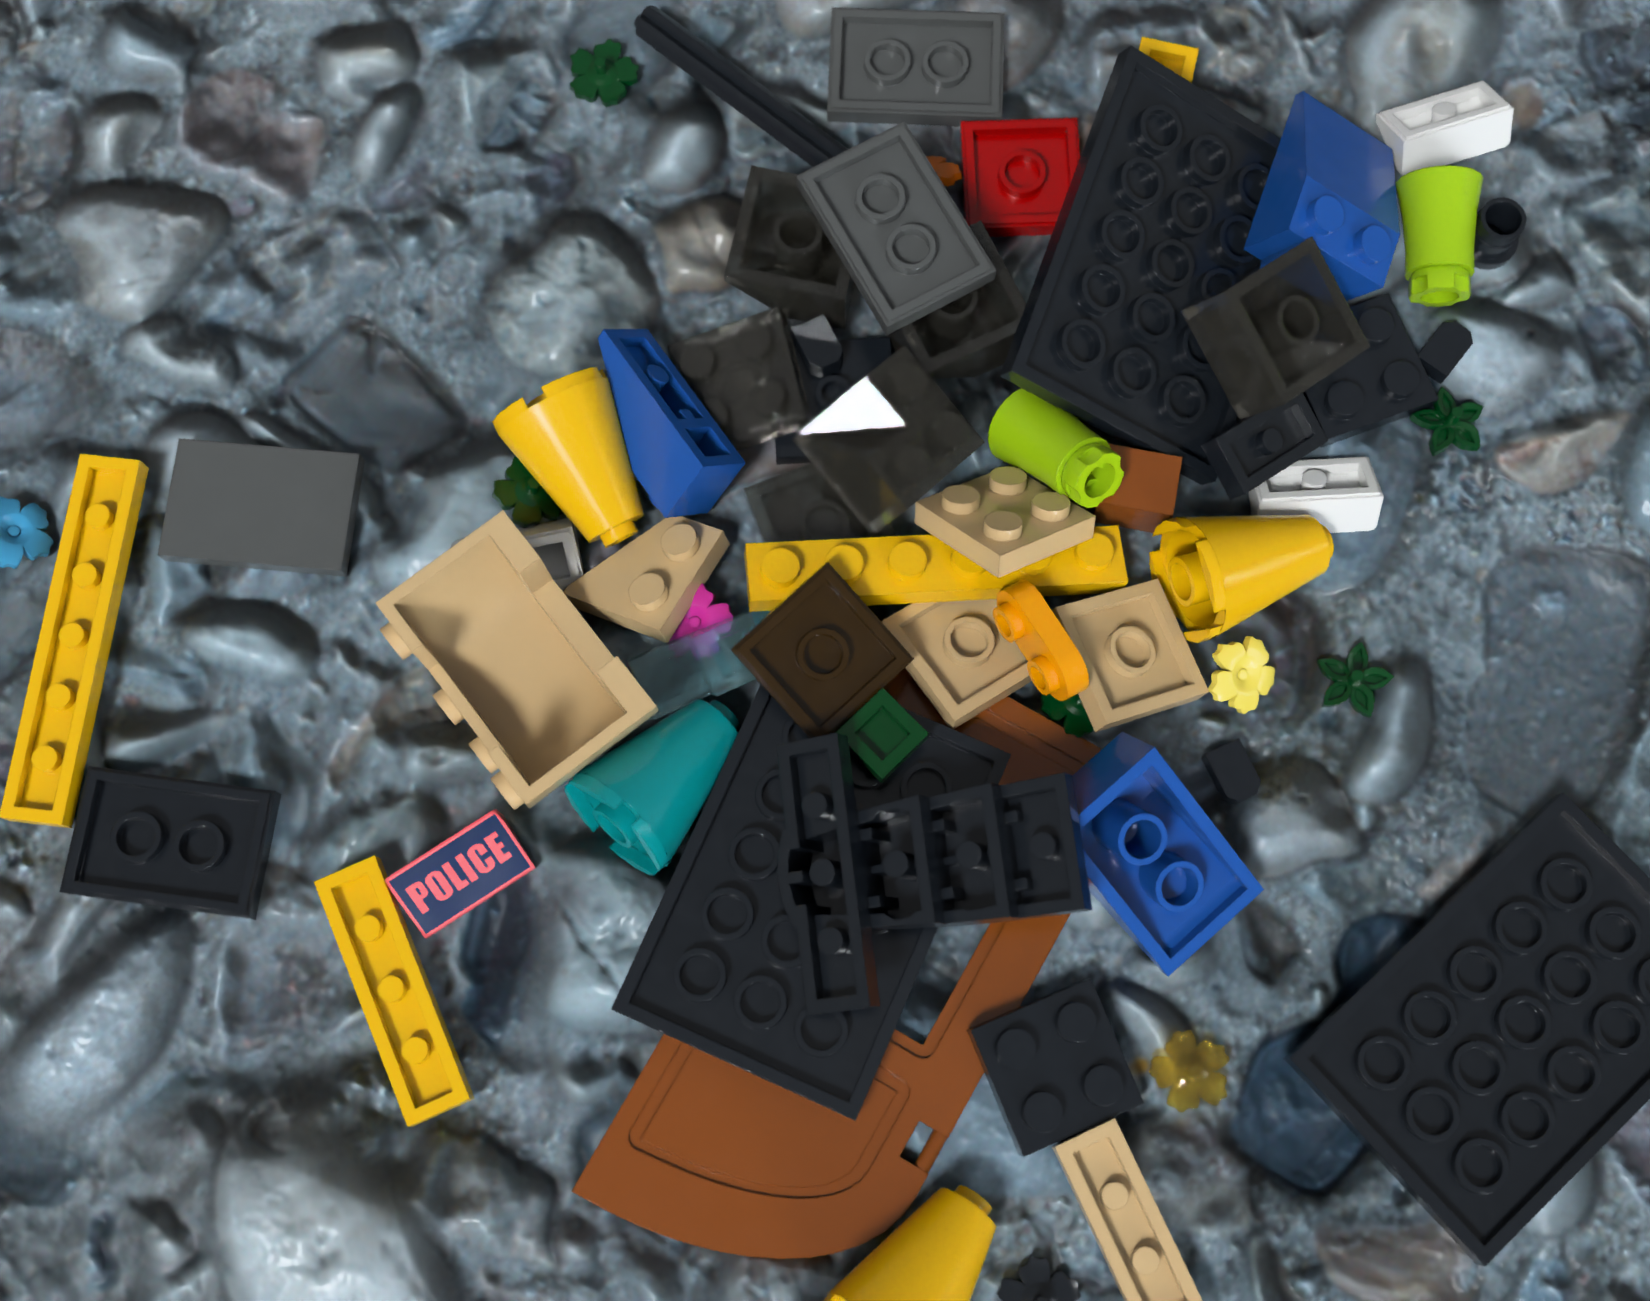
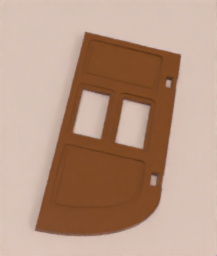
[571,668,1102,1259]

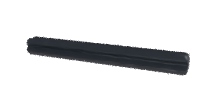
[634,5,848,167]

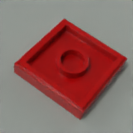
[959,117,1080,238]

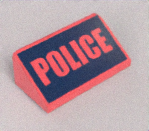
[385,809,536,939]

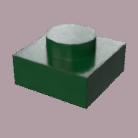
[836,688,929,783]

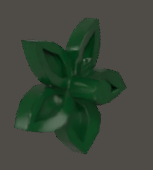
[1409,387,1484,456]
[1316,642,1394,718]

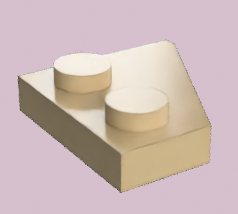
[564,516,730,643]

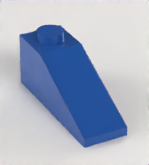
[598,329,746,518]

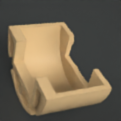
[376,510,658,810]

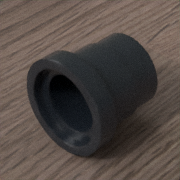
[1474,197,1526,270]

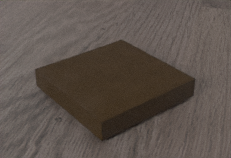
[729,562,914,738]

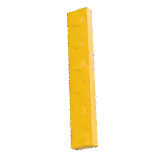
[0,453,149,828]
[744,525,1128,612]

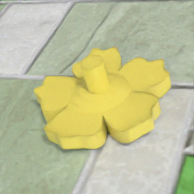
[1208,636,1275,714]

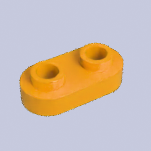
[993,580,1089,702]

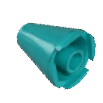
[565,699,740,875]

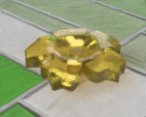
[1148,1030,1230,1113]

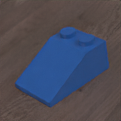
[1244,91,1400,305]
[1072,732,1264,977]

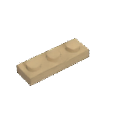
[1052,1118,1203,1301]

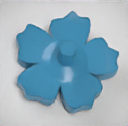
[0,496,54,569]

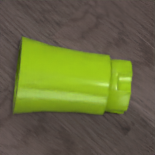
[1396,166,1484,307]
[988,388,1124,508]

